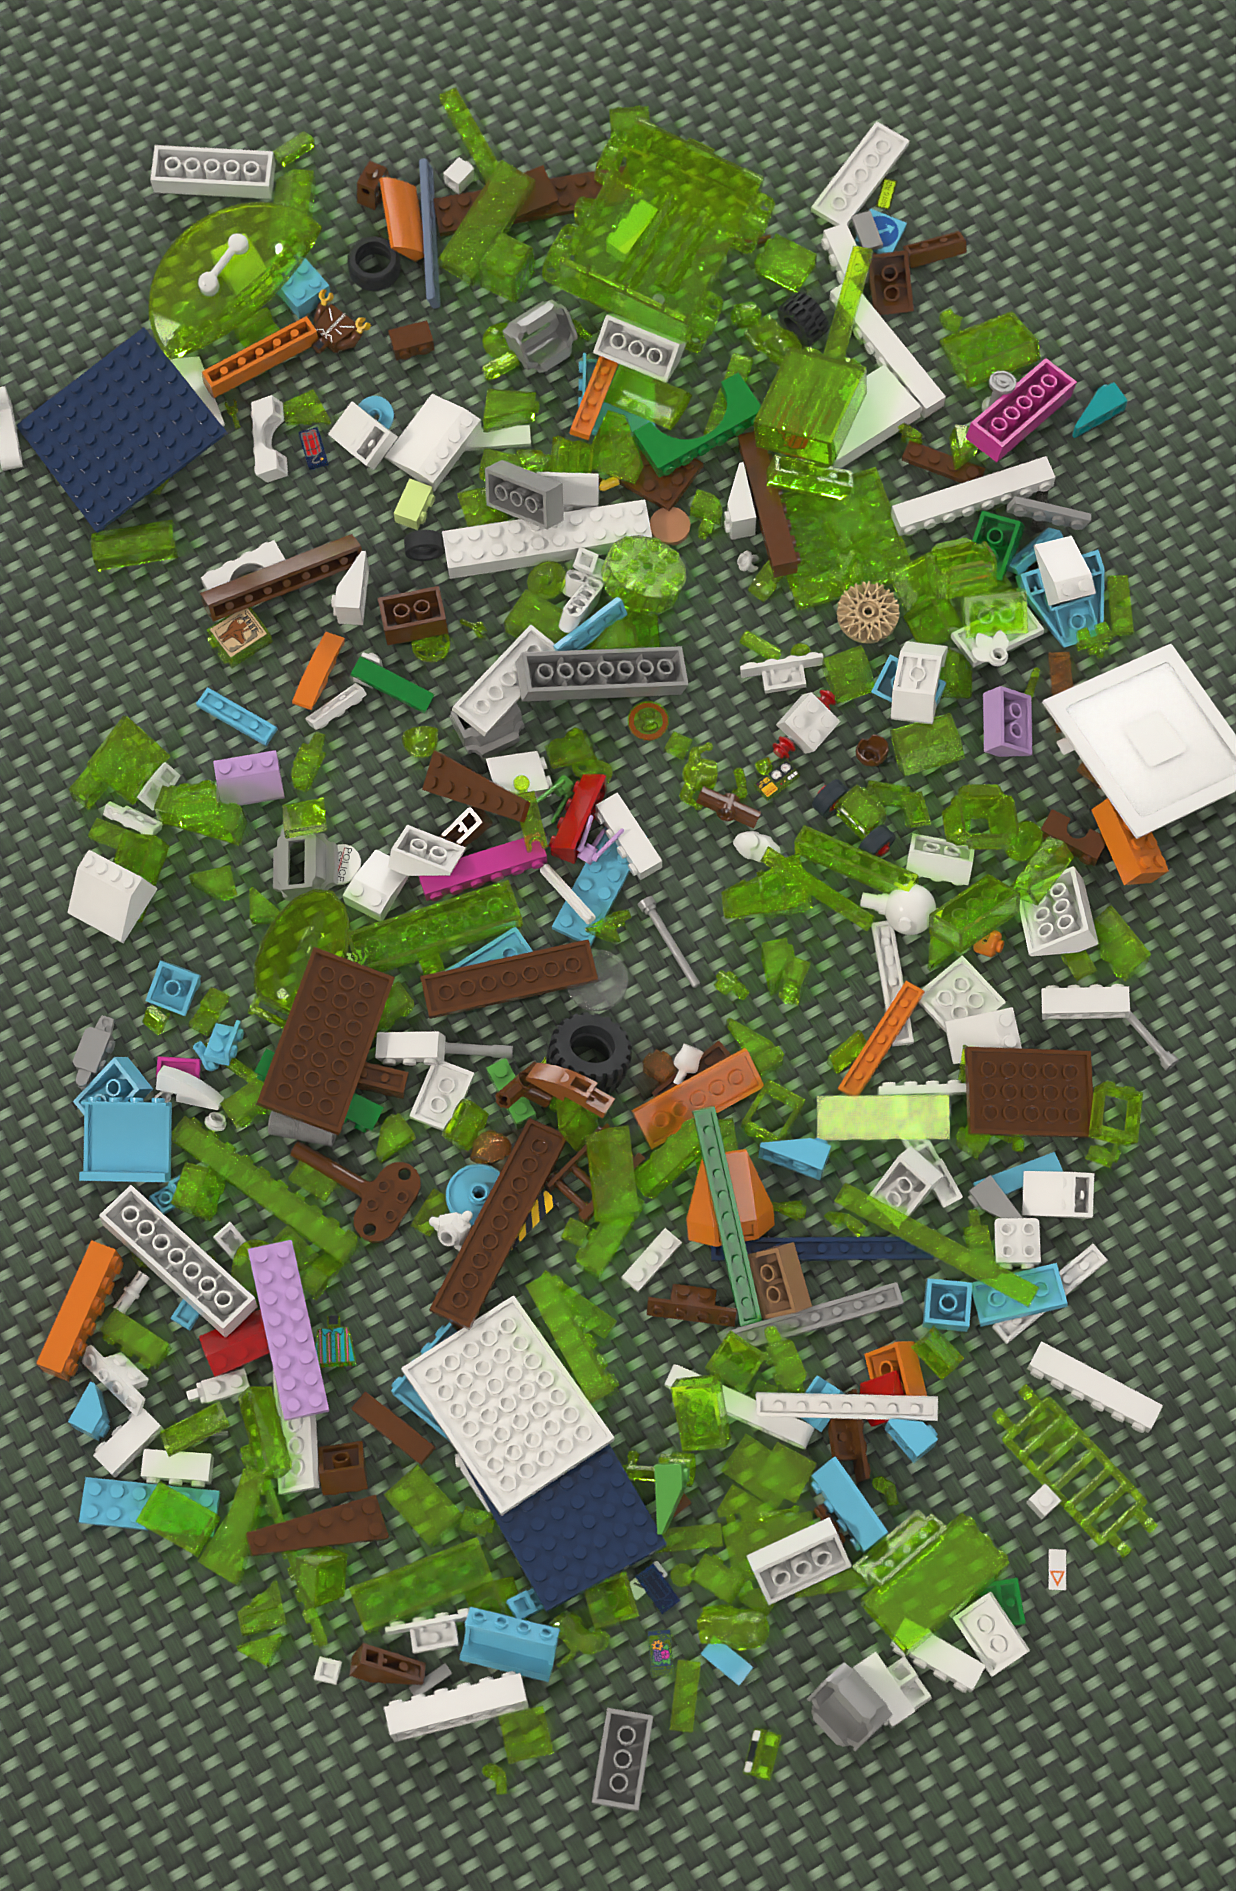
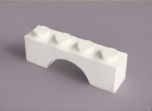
[251,395,288,483]
[201,540,285,590]

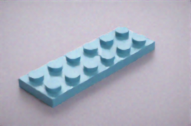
[552,827,647,947]
[79,1477,221,1537]

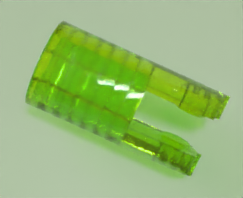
[482,349,520,381]

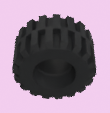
[777,292,830,347]

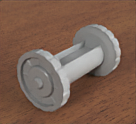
[981,371,1016,412]

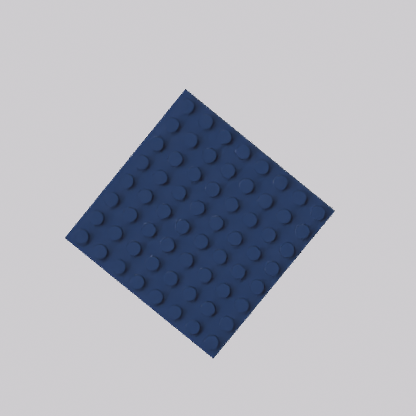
[16,327,228,534]

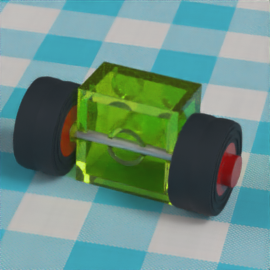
[812,779,896,863]

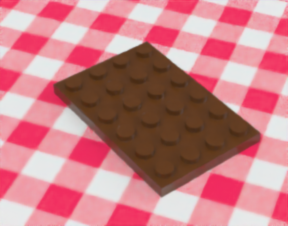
[964,1047,1095,1138]

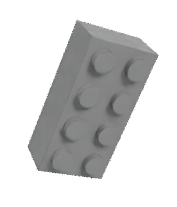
[485,460,564,529]
[592,1708,653,1812]

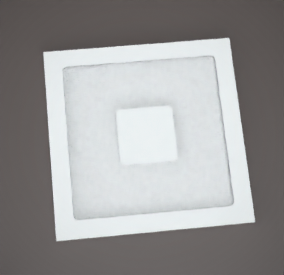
[1042,644,1236,839]

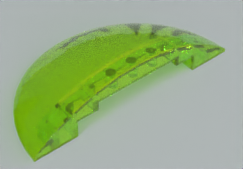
[148,202,322,360]

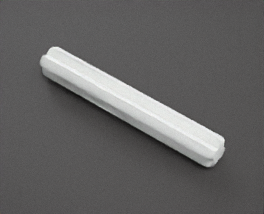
[540,864,596,924]

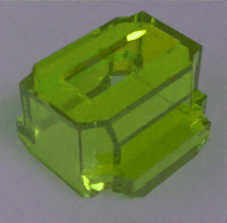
[925,538,997,599]
[941,784,1020,849]

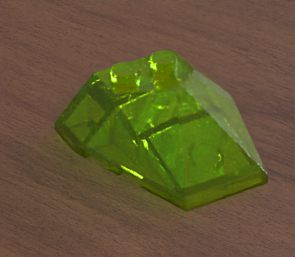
[721,853,813,919]

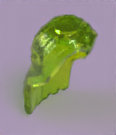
[744,315,803,368]
[697,1604,769,1650]

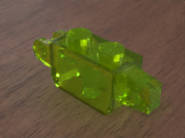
[763,1325,807,1393]

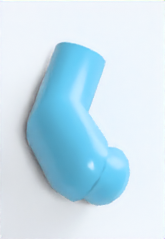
[193,1041,219,1071]

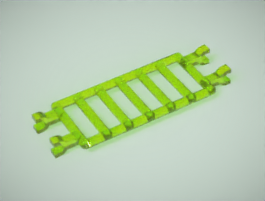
[992,1384,1158,1558]

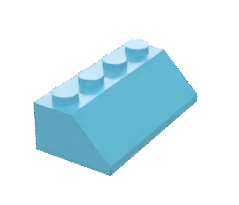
[810,1457,888,1554]

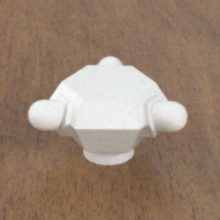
[429,1211,473,1251]

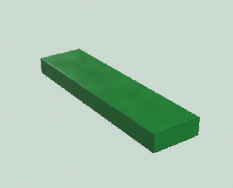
[350,656,435,714]

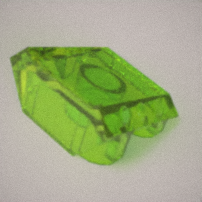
[544,727,598,769]

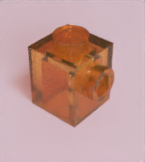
[642,1049,677,1085]

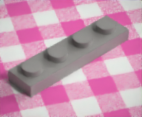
[1007,496,1091,530]

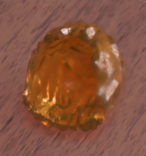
[469,1130,512,1164]

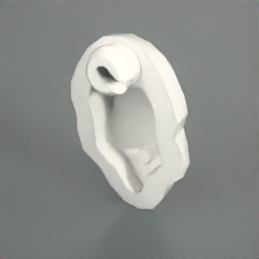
[733,831,780,863]

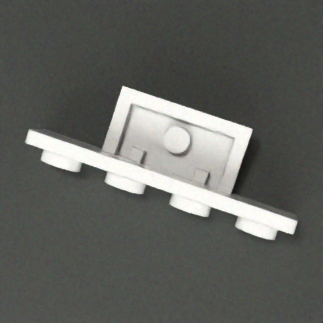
[740,652,824,694]
[82,1345,149,1416]
[385,1608,470,1654]

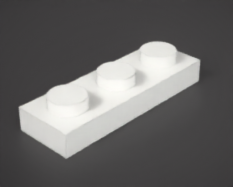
[305,683,367,730]
[622,1228,682,1293]

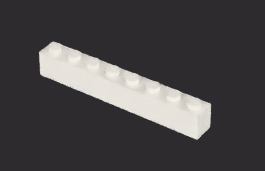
[829,279,946,419]
[891,456,1055,536]

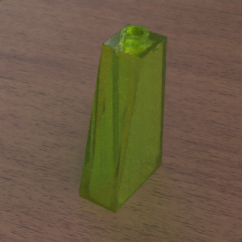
[198,1490,264,1588]

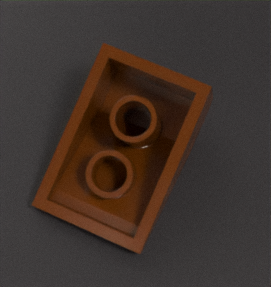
[866,250,914,315]

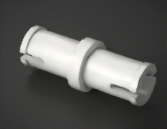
[113,1271,150,1315]

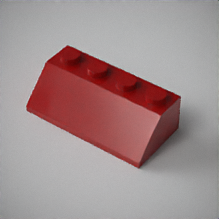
[549,774,607,864]
[199,1310,270,1377]

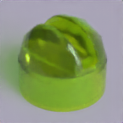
[754,757,773,775]

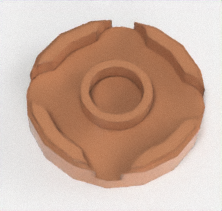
[650,507,690,546]

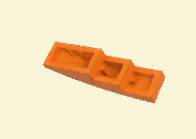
[292,632,345,710]

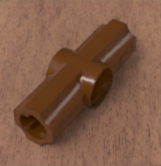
[696,786,761,829]

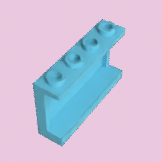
[460,1607,560,1682]

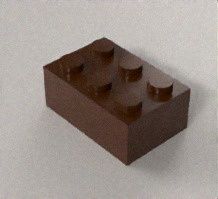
[378,586,448,646]

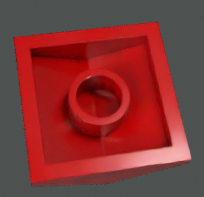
[860,1371,904,1427]

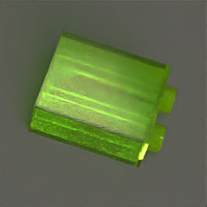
[754,346,867,468]

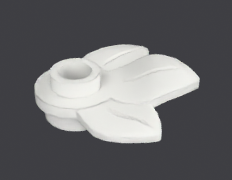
[971,630,1009,666]

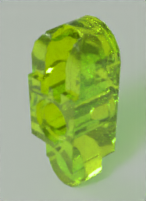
[291,732,326,793]
[963,1209,996,1274]

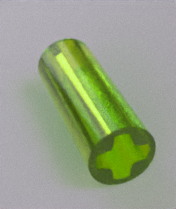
[739,630,783,660]

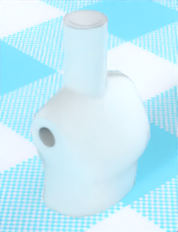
[674,1043,704,1085]

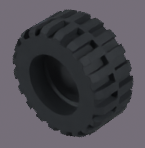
[546,1012,632,1094]

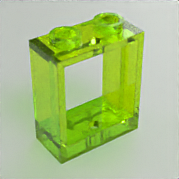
[741,1079,806,1143]
[1089,1081,1143,1147]

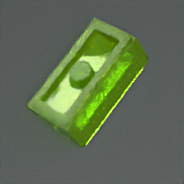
[272,131,315,167]
[827,1030,867,1074]

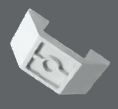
[891,641,948,724]

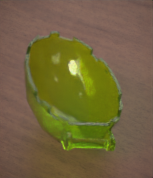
[248,889,350,1031]

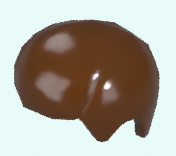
[855,734,889,767]

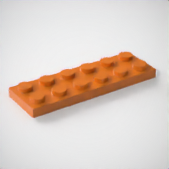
[631,1048,765,1149]

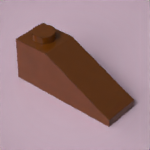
[439,806,493,847]
[349,1643,426,1685]

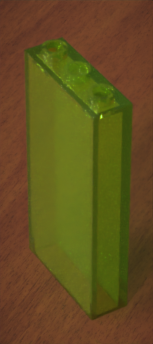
[860,1512,1010,1656]

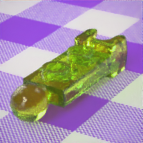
[513,775,548,853]

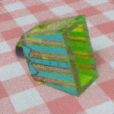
[315,1315,357,1368]

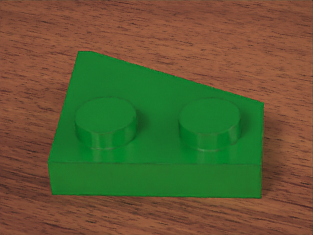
[974,1578,1026,1626]

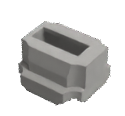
[503,299,578,373]
[450,701,525,758]
[273,826,339,901]
[807,1662,893,1751]

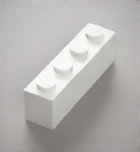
[594,792,662,880]
[1041,984,1130,1020]
[890,1618,986,1693]

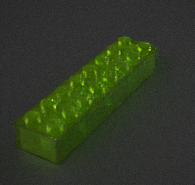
[346,879,523,972]

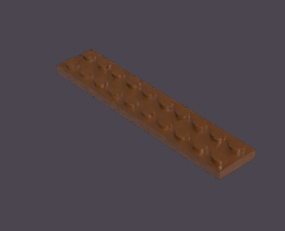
[433,165,635,236]
[429,1118,569,1330]

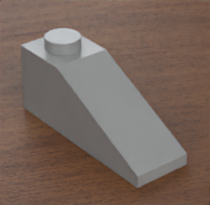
[968,1175,1022,1218]

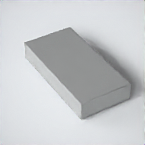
[851,211,883,253]

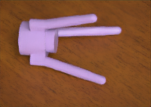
[576,815,624,865]

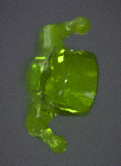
[679,742,718,811]

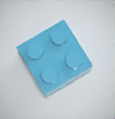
[273,258,331,319]
[922,1278,972,1332]

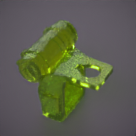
[549,1611,610,1668]

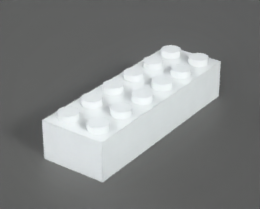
[150,145,276,199]
[384,1671,529,1742]

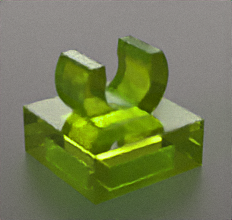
[142,1005,171,1035]

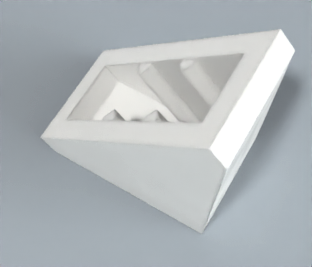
[213,1222,252,1267]

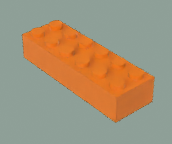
[36,1240,123,1381]

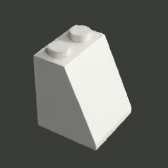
[486,751,553,802]

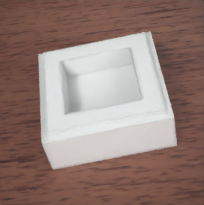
[314,1656,343,1685]

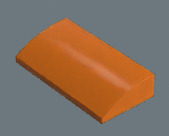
[379,177,424,262]

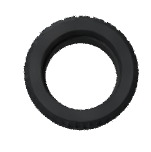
[347,236,401,292]

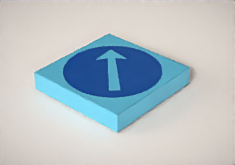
[855,209,907,254]

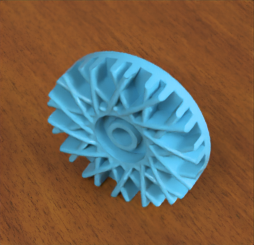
[446,1164,501,1228]

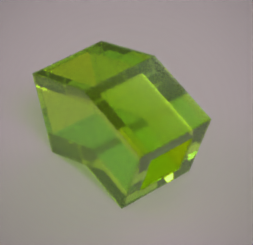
[939,308,963,333]

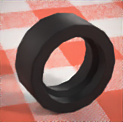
[404,530,444,561]

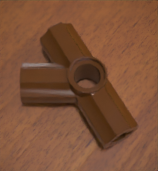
[495,1062,553,1109]

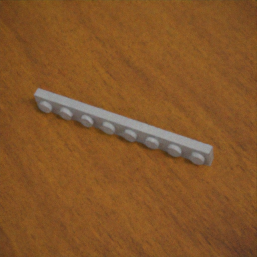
[727,1282,904,1354]

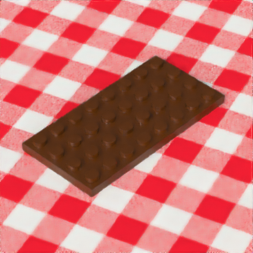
[256,947,395,1135]

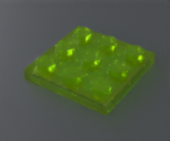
[86,715,171,805]

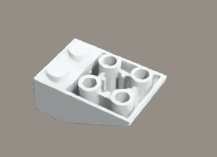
[328,402,398,469]
[1022,1171,1094,1219]

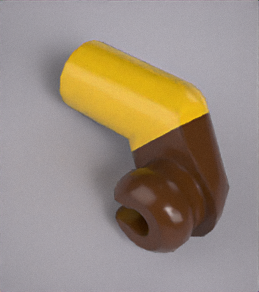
[592,473,620,491]

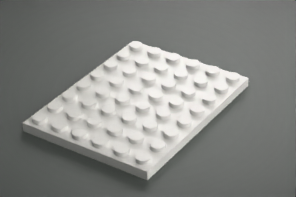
[401,1295,614,1516]

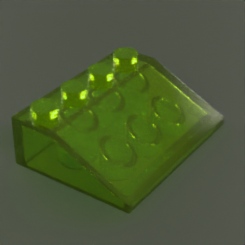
[939,311,1041,389]

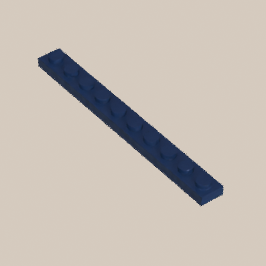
[711,1237,933,1262]

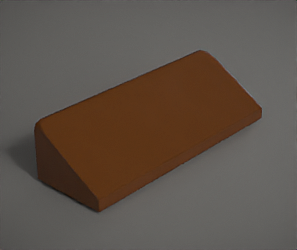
[903,231,967,268]

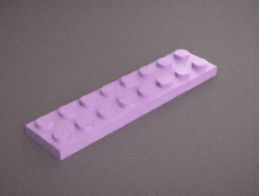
[248,1240,329,1421]

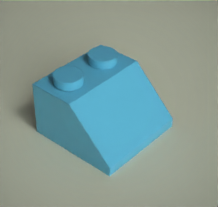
[68,1382,110,1441]
[885,1419,938,1463]

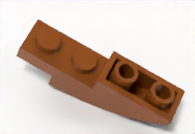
[526,1063,615,1118]

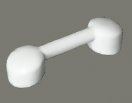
[198,234,249,296]

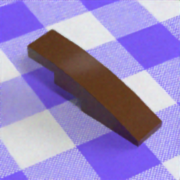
[351,1391,436,1466]

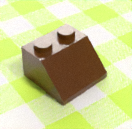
[318,1441,368,1496]

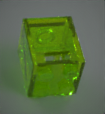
[478,231,536,303]

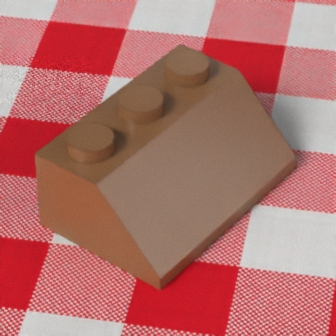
[748,1242,812,1320]

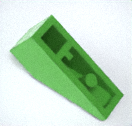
[654,1462,690,1534]

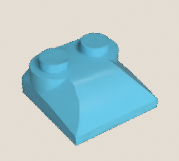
[145,961,201,1016]

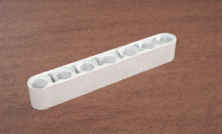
[664,1364,815,1449]

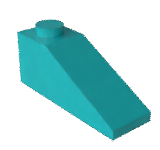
[1072,382,1128,439]

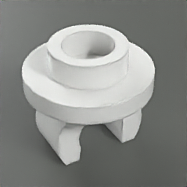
[737,551,759,572]

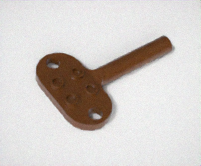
[290,1141,421,1243]

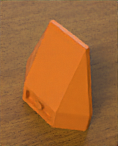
[686,1149,775,1247]

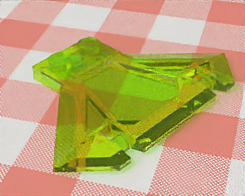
[717,1484,814,1617]

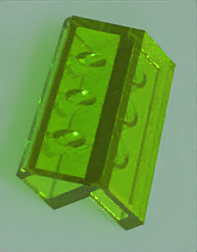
[852,1509,948,1588]

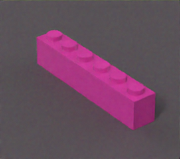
[418,833,548,901]

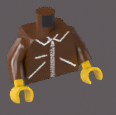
[312,289,371,354]

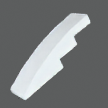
[897,1122,963,1208]

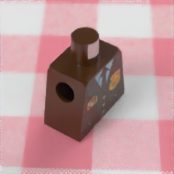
[357,161,391,210]

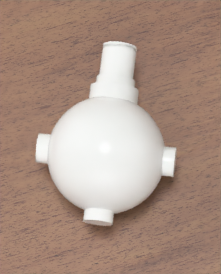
[860,884,941,935]

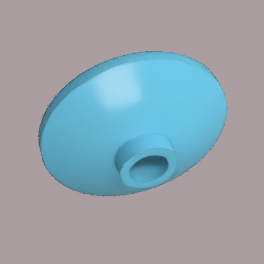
[358,396,394,429]

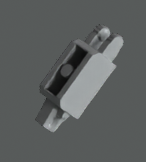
[73,1015,115,1091]

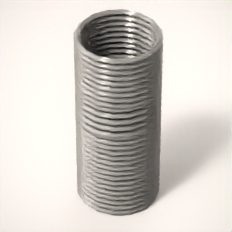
[268,1111,336,1147]

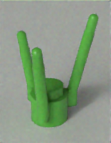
[533,775,574,824]

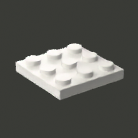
[919,956,1006,1032]

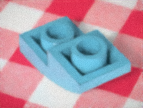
[149,1171,199,1214]
[701,1636,753,1685]

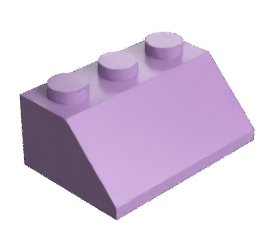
[983,686,1032,757]
[213,750,285,809]

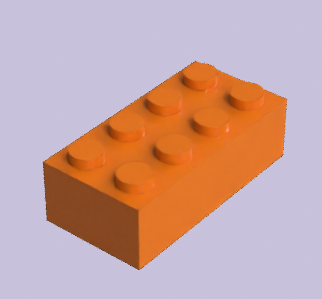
[1092,798,1169,885]

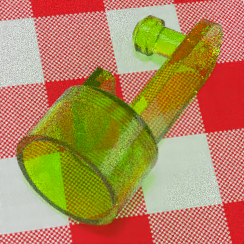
[622,1450,696,1487]

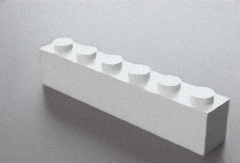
[1027,1341,1163,1433]

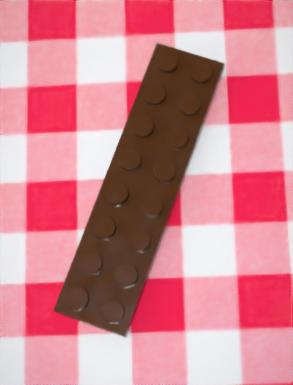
[420,939,598,1019]

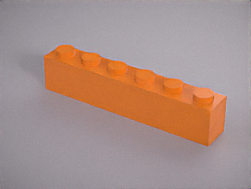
[201,316,318,399]

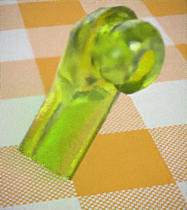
[732,768,747,799]
[872,1476,899,1506]
[482,1763,507,1795]

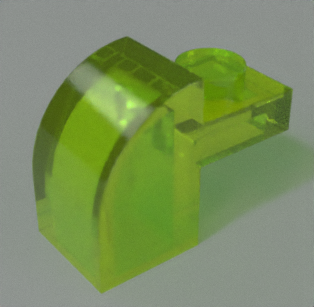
[690,489,722,541]

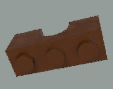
[1038,809,1106,866]

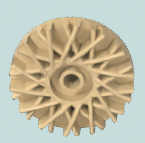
[837,581,900,643]

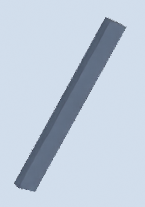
[419,158,441,309]

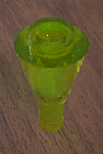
[771,1200,807,1222]

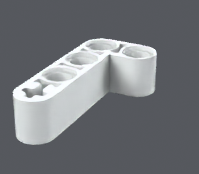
[0,386,23,471]
[559,570,603,633]

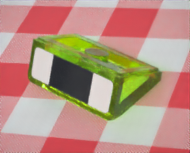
[743,1728,782,1781]

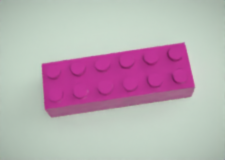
[966,358,1077,462]

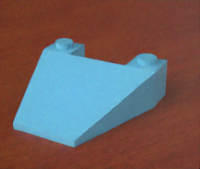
[1015,550,1105,648]

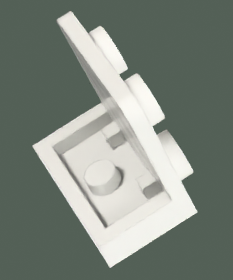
[993,1218,1041,1271]

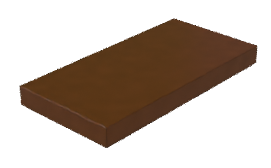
[470,165,558,232]

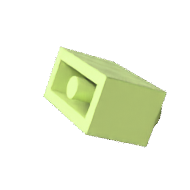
[394,479,435,530]

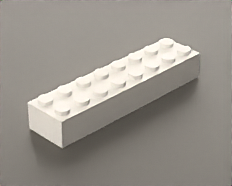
[99,1185,258,1338]

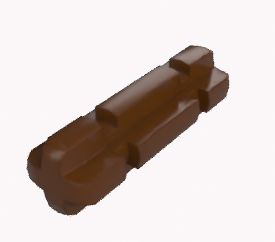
[814,1504,846,1544]

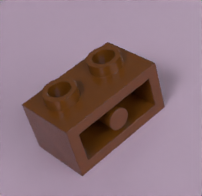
[388,320,435,360]

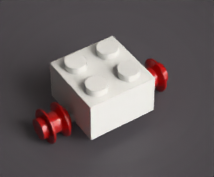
[773,690,840,759]

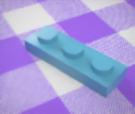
[1007,527,1063,575]

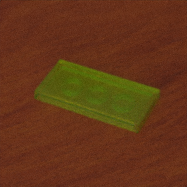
[282,797,328,839]

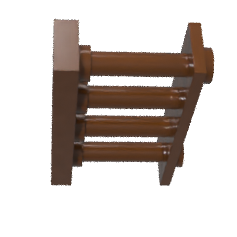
[546,1123,645,1225]

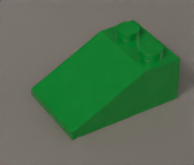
[962,511,1025,581]

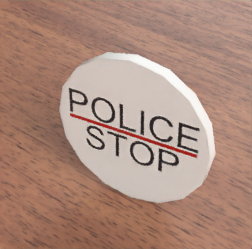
[337,844,361,885]

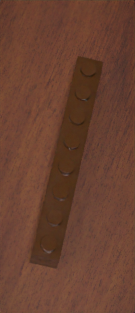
[738,430,801,578]
[200,534,362,622]

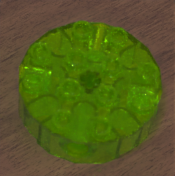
[601,535,686,613]

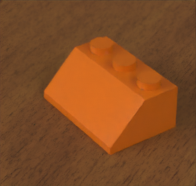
[864,1341,927,1396]

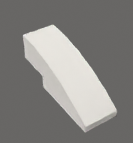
[156,1065,224,1110]

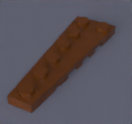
[422,750,531,823]
[245,1495,389,1557]

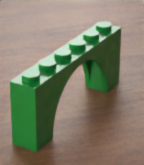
[633,372,764,478]

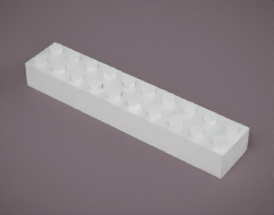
[442,500,652,579]

